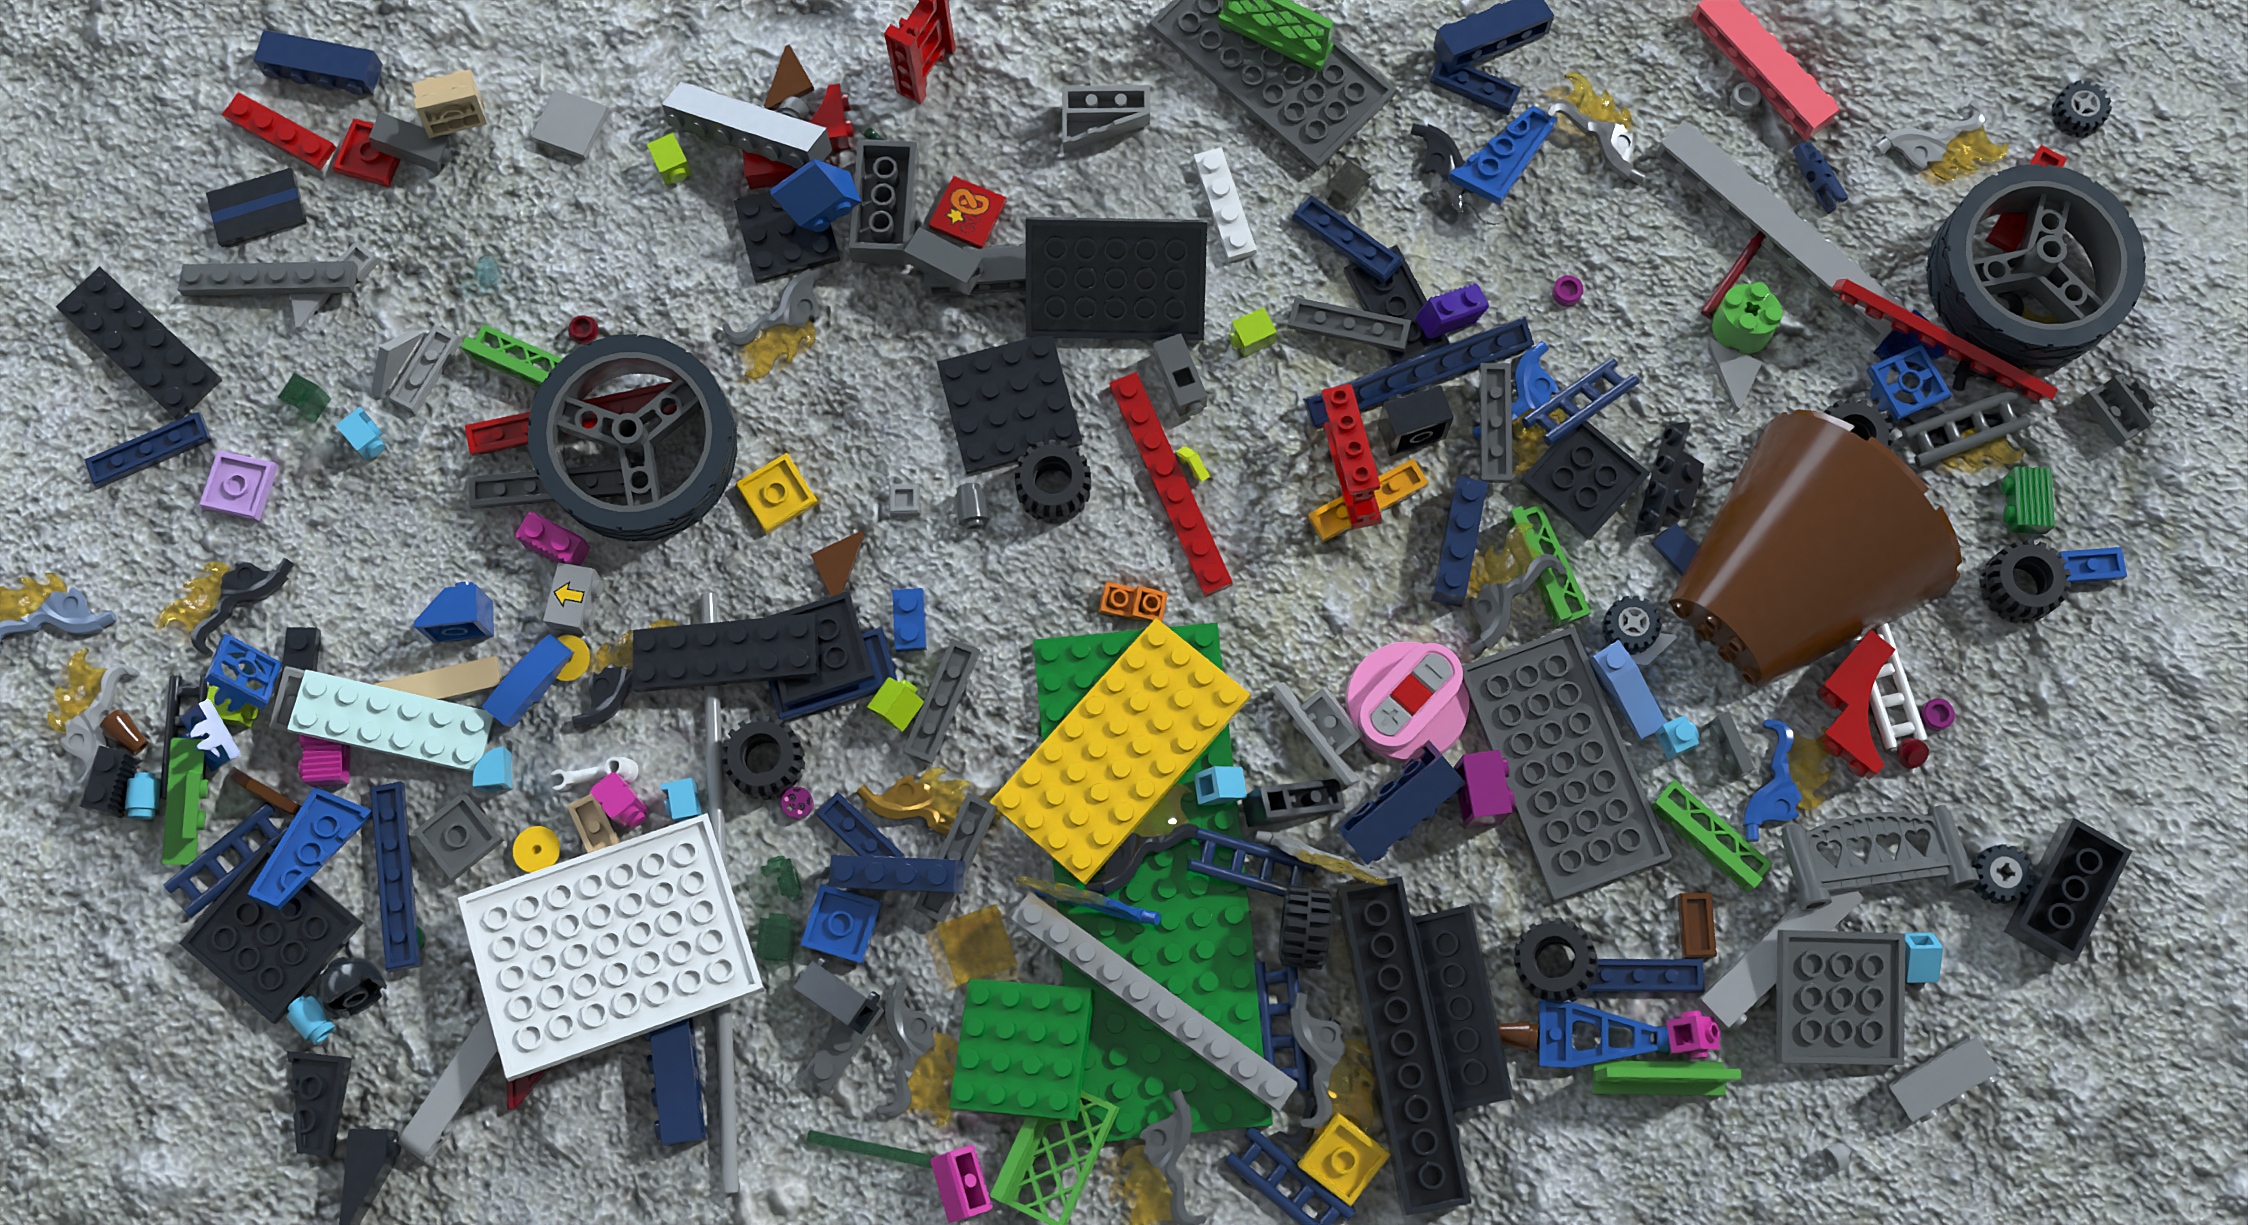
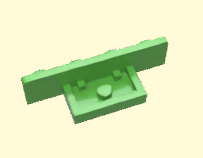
[162,738,208,865]

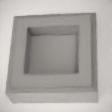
[336,240,381,282]
[889,484,920,516]

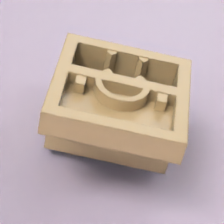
[412,69,487,138]

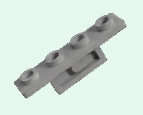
[1271,682,1364,786]

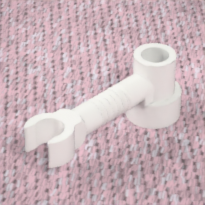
[551,757,638,792]

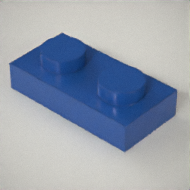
[2056,547,2127,584]
[892,588,927,652]

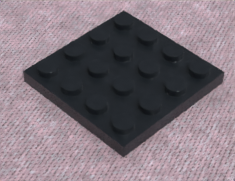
[937,336,1083,474]
[179,843,364,1024]

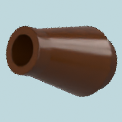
[100,709,149,755]
[1498,1021,1538,1053]

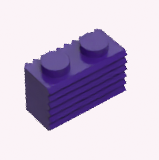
[1416,283,1489,339]

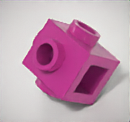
[1666,1011,1720,1060]

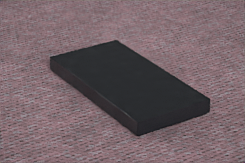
[1343,245,1450,364]

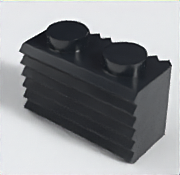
[79,745,142,818]

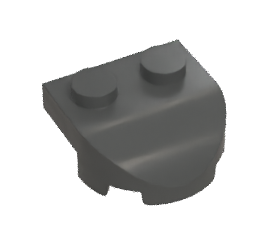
[2081,374,2157,446]

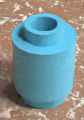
[125,772,161,819]
[286,996,336,1045]

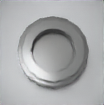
[1730,82,1761,113]

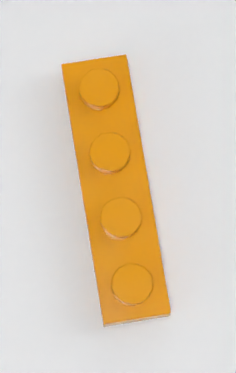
[1308,458,1429,542]

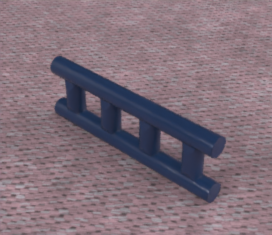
[1522,357,1639,446]
[163,802,289,918]
[1187,828,1317,897]
[1254,962,1310,1091]
[1224,1127,1355,1225]

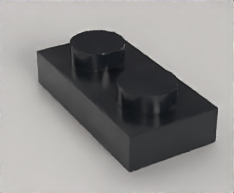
[280,627,321,683]

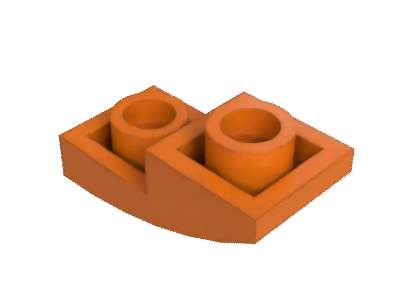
[1098,581,1168,622]

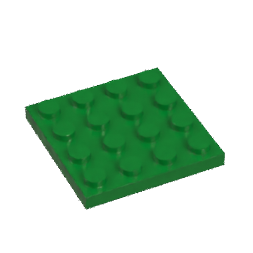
[949,979,1095,1122]

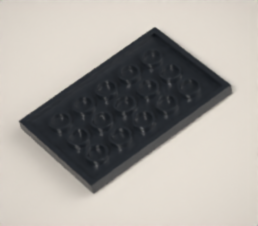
[1025,217,1207,341]

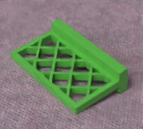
[1218,0,1334,72]
[1591,1061,1742,1096]
[990,1090,1120,1225]

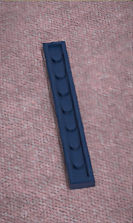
[1303,316,1534,427]

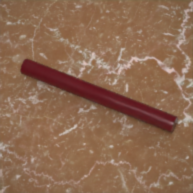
[1700,231,1766,319]

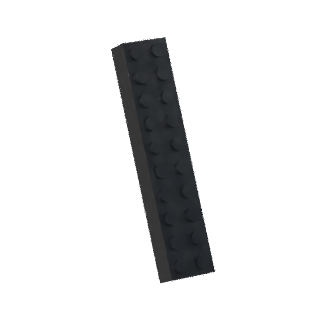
[1336,876,1472,1216]

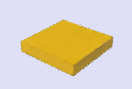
[735,453,819,535]
[1297,1112,1391,1207]

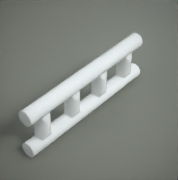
[1849,623,1928,750]

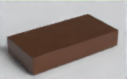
[1677,893,1717,958]

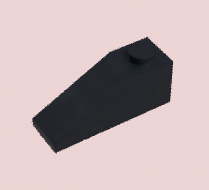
[1241,779,1345,827]
[339,1129,401,1225]

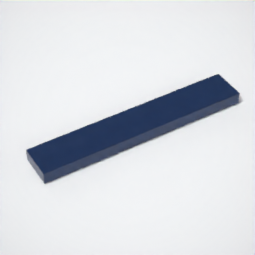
[370,781,421,973]

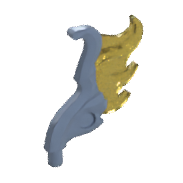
[0,573,117,654]

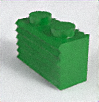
[2001,466,2055,534]

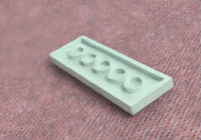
[287,670,495,773]

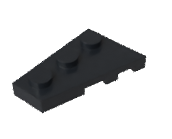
[287,1051,352,1157]

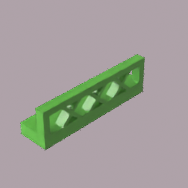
[460,324,562,388]
[1506,504,1591,628]
[1651,779,1773,893]

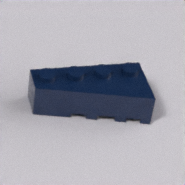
[1338,740,1466,865]

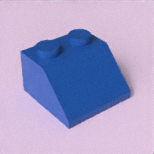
[770,159,861,232]
[414,582,494,643]

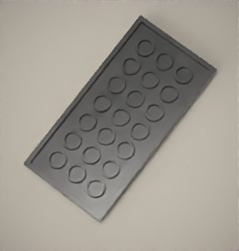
[1149,0,1397,171]
[1462,626,1672,902]

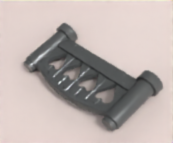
[1781,805,1980,911]

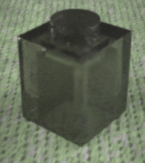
[1325,159,1371,214]

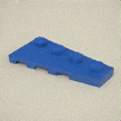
[1449,106,1558,206]
[248,786,372,911]

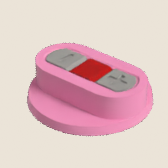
[1346,642,1470,763]

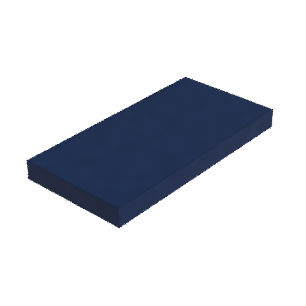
[768,627,898,722]

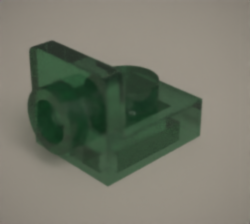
[760,856,805,902]

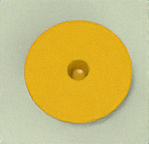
[556,635,590,681]
[513,826,560,873]

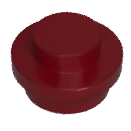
[568,315,599,345]
[1896,738,1929,769]

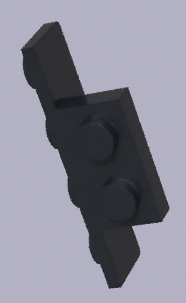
[1635,421,1705,536]

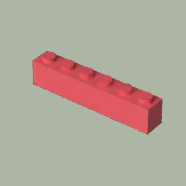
[1691,0,1840,141]

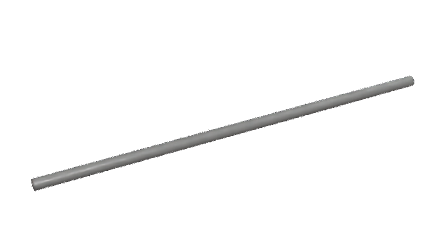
[701,593,739,1194]

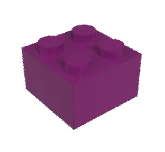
[1453,750,1515,829]

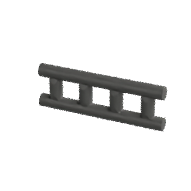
[1902,389,2031,467]

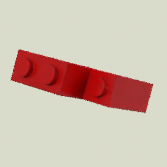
[742,83,854,189]
[1817,630,1896,780]

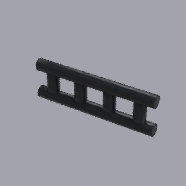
[160,674,213,799]

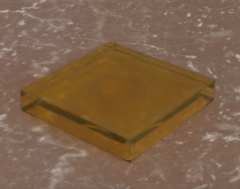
[936,904,1018,987]

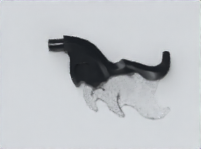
[1410,123,1515,225]

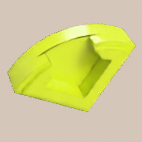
[1176,445,1210,482]

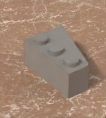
[1062,85,1150,153]
[1889,1032,2001,1123]

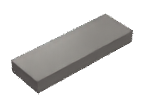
[388,325,462,415]

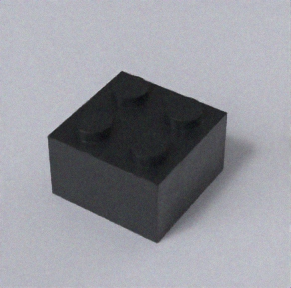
[1377,385,1454,456]

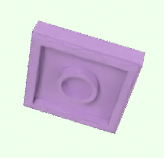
[198,450,279,522]

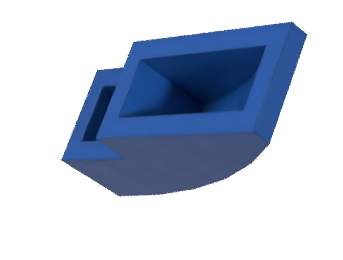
[482,634,575,727]

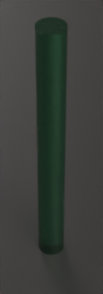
[806,1130,936,1169]

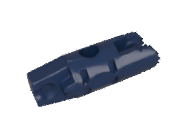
[1792,141,1848,214]

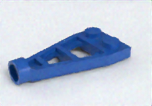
[1538,1000,1671,1069]

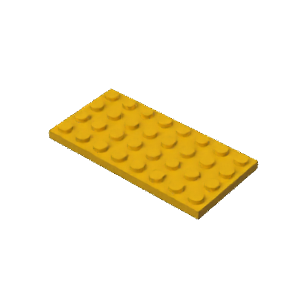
[990,618,1251,885]

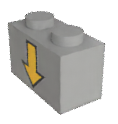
[543,562,603,635]

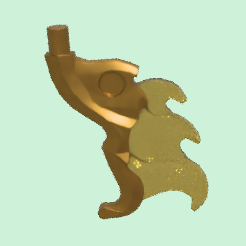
[856,767,1000,836]

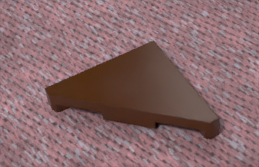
[764,44,815,111]
[811,530,865,596]
[227,767,300,815]

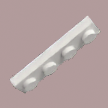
[1194,147,1257,262]

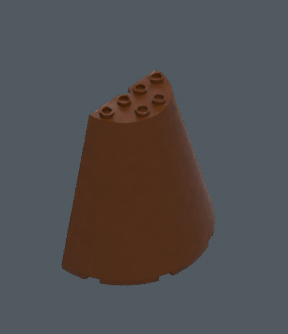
[1668,409,1962,689]

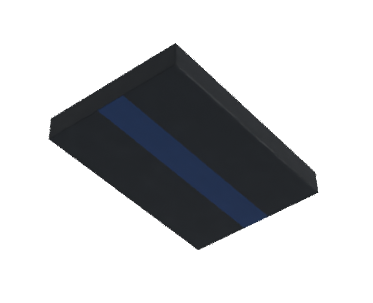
[206,168,307,248]

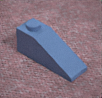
[1589,640,1667,741]

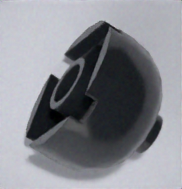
[316,957,387,1019]

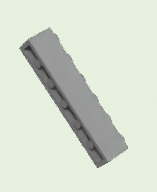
[1694,888,1864,1031]

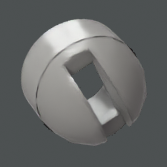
[1822,1143,1852,1173]

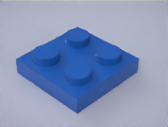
[800,884,882,965]

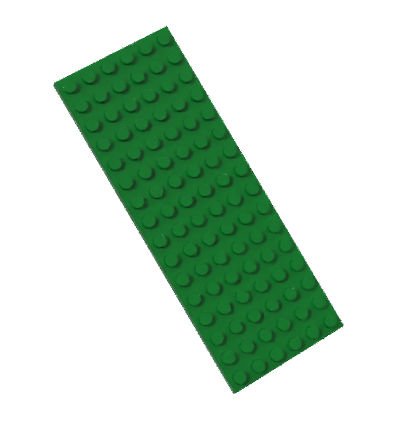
[1033,622,1273,1145]

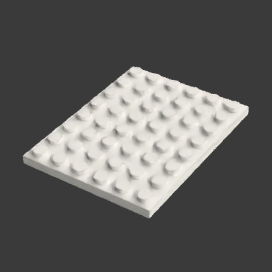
[458,813,765,1081]

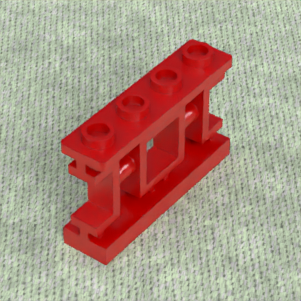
[884,0,956,105]
[1322,384,1382,530]

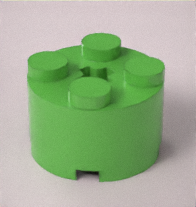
[1712,282,1783,354]

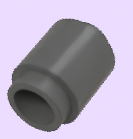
[776,97,809,121]
[954,483,989,530]

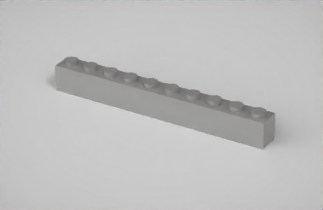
[1655,120,1911,346]
[1011,892,1298,1113]

